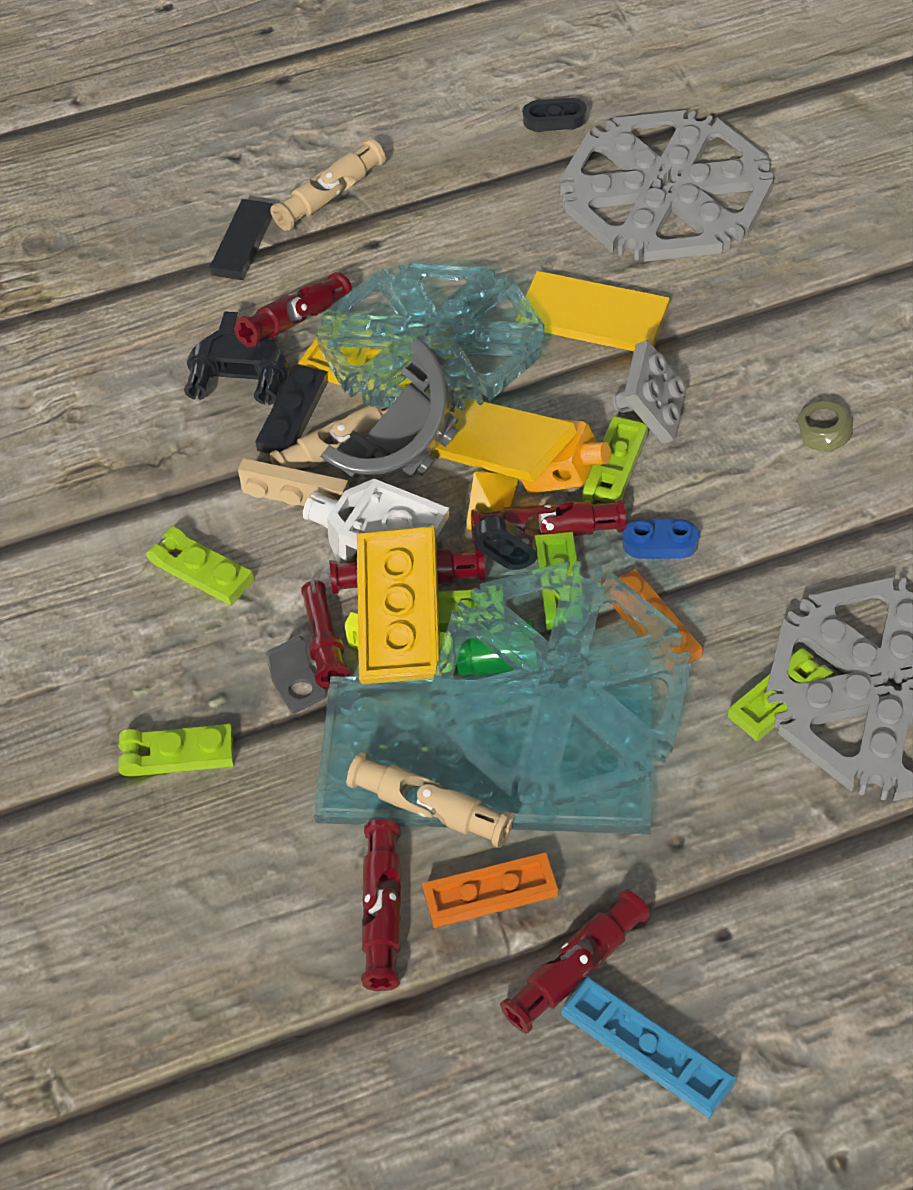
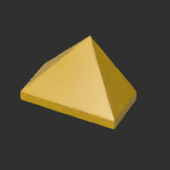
[467,469,520,530]

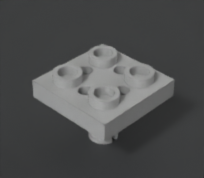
[612,340,686,444]

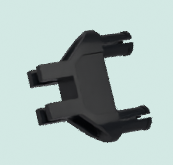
[184,311,289,405]

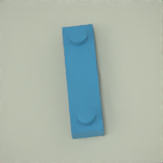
[561,976,737,1119]

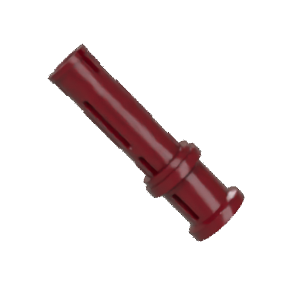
[301,580,350,689]

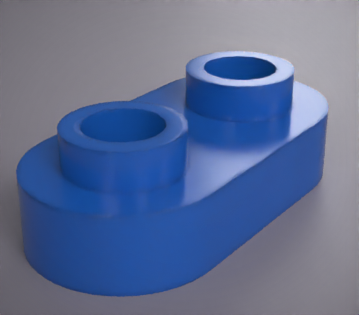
[622,519,699,559]

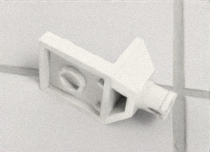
[303,478,449,563]

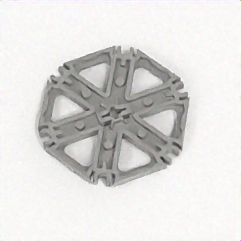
[560,110,774,262]
[766,577,913,801]

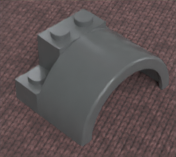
[320,337,459,478]

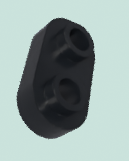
[523,98,587,132]
[473,517,537,570]

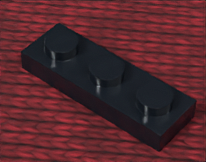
[255,364,329,454]

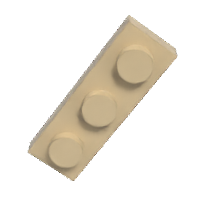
[238,458,349,506]

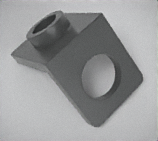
[266,636,326,714]

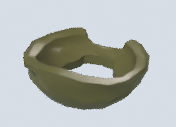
[796,401,853,451]

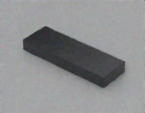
[210,199,273,280]

